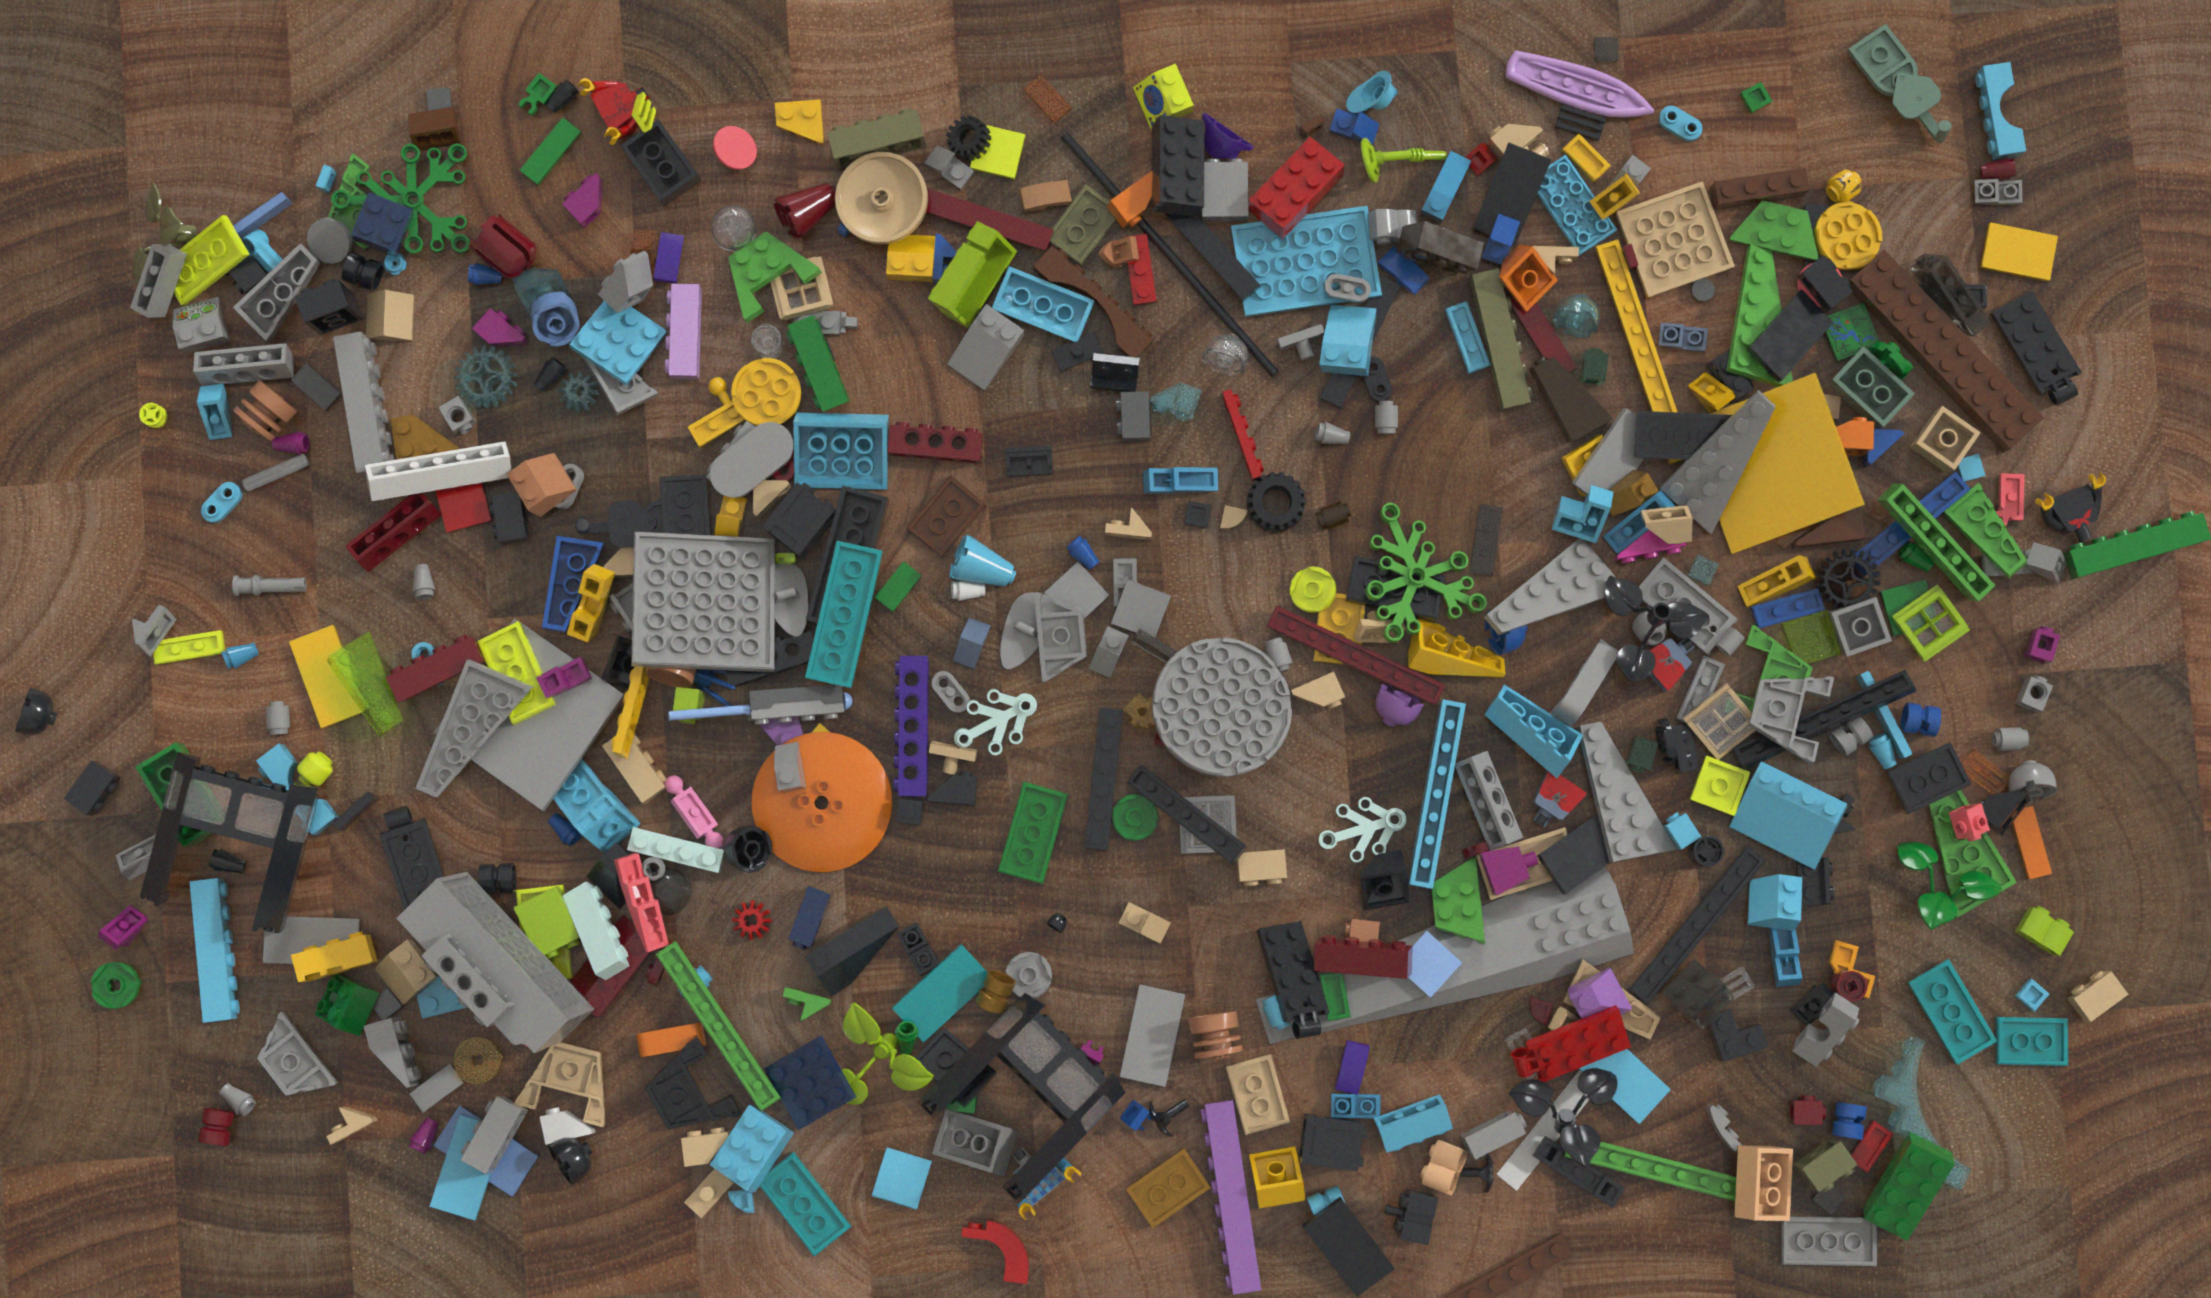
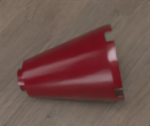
[773,183,836,240]

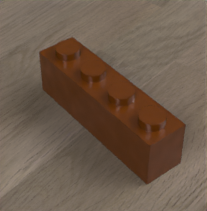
[1710,168,1810,210]

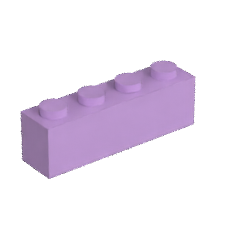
[665,284,702,380]

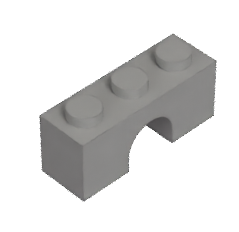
[1792,993,1859,1067]

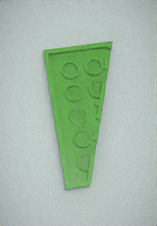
[1726,244,1793,387]
[1928,790,2017,918]

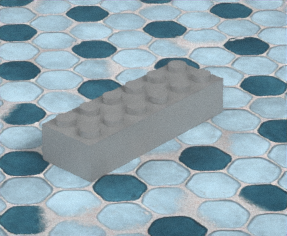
[333,332,395,480]

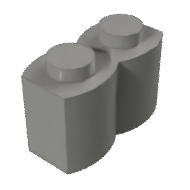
[1368,209,1417,245]

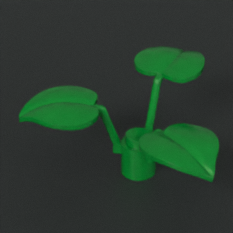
[1896,841,2002,930]

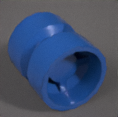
[1900,702,1941,737]
[1832,1102,1867,1140]

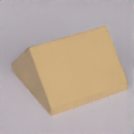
[366,290,414,341]

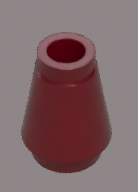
[1980,157,2016,180]

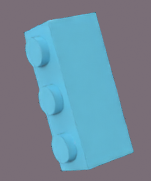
[1374,1094,1453,1153]

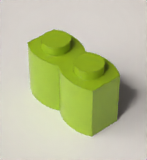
[2015,906,2074,956]

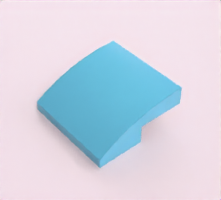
[872,1147,932,1210]

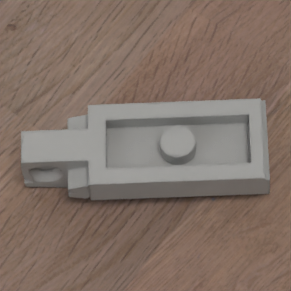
[794,311,858,335]

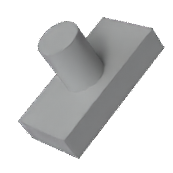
[1277,324,1324,361]

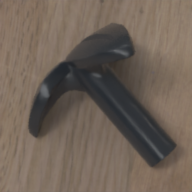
[1149,1099,1189,1137]
[1459,1153,1494,1193]

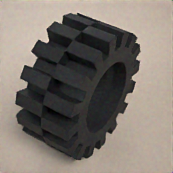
[946,115,991,161]

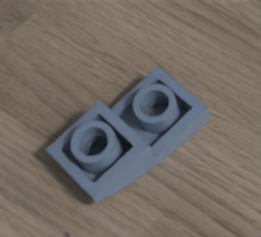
[1658,323,1708,353]

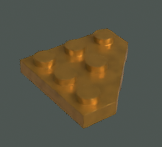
[390,415,460,460]

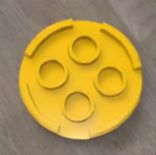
[1814,201,1882,271]
[731,358,801,426]

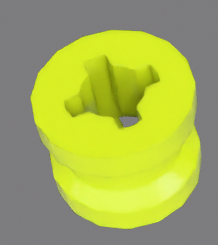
[139,403,168,428]

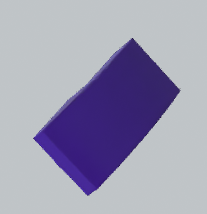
[653,232,684,284]
[1334,1040,1370,1095]

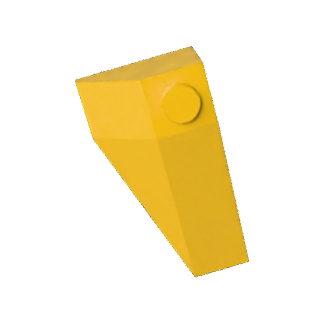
[1408,618,1506,677]

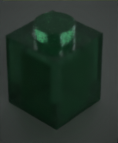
[1579,348,1609,385]
[1625,736,1659,773]

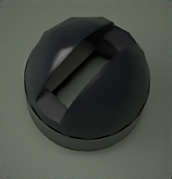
[1046,913,1067,933]

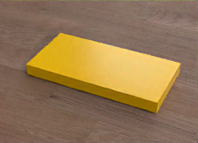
[289,625,366,729]

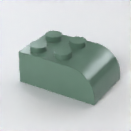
[1830,346,1915,429]

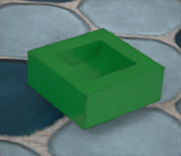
[1739,82,1772,114]

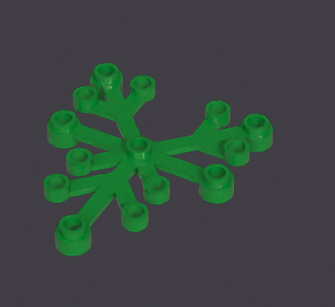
[331,144,470,255]

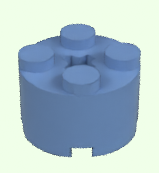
[531,292,580,346]

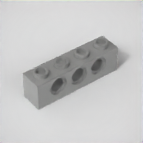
[193,343,294,386]
[1455,751,1523,851]

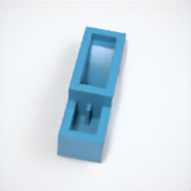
[1143,467,1218,494]
[1769,928,1802,987]

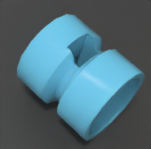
[1307,1185,1345,1216]

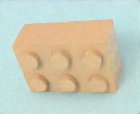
[1735,1145,1793,1221]

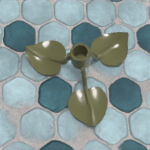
[132,183,197,285]

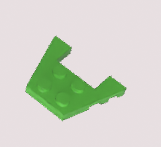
[328,154,421,250]
[728,231,822,323]
[1723,625,1813,712]

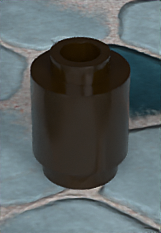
[1315,500,1351,530]

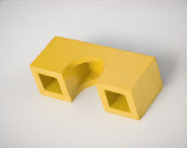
[567,564,615,642]

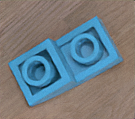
[1331,1093,1381,1118]

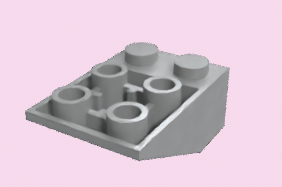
[364,1017,421,1088]

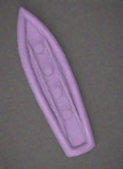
[1506,51,1654,118]

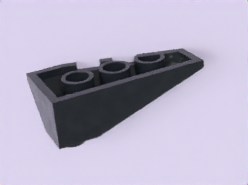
[805,906,899,996]

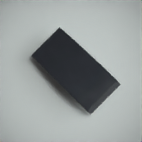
[896,922,940,977]

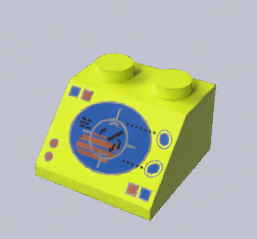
[1133,64,1194,129]

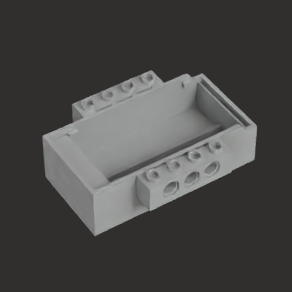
[396,872,594,1053]

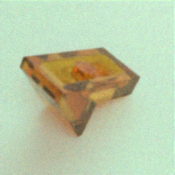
[630,230,659,278]

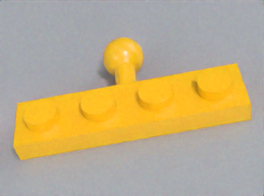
[688,377,745,448]

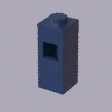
[788,886,832,950]

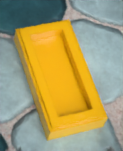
[1561,133,1611,183]

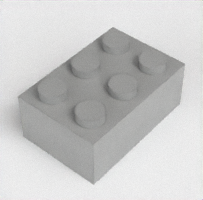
[461,1096,528,1174]

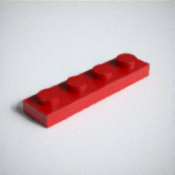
[1222,389,1264,482]

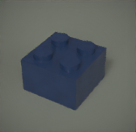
[351,192,414,257]

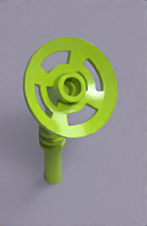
[1361,138,1447,183]

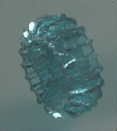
[454,345,518,408]

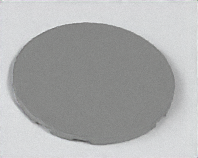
[1152,638,1292,777]

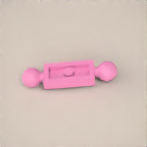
[664,775,724,849]

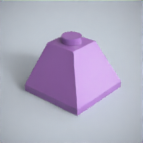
[1568,968,1632,1018]

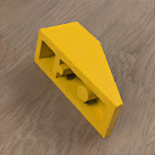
[1737,555,1816,607]

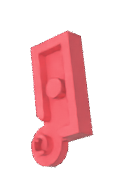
[1996,473,2025,526]

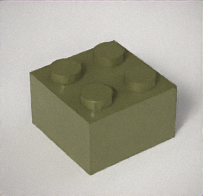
[1792,1138,1857,1193]

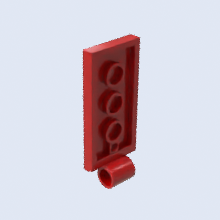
[1511,1005,1631,1082]

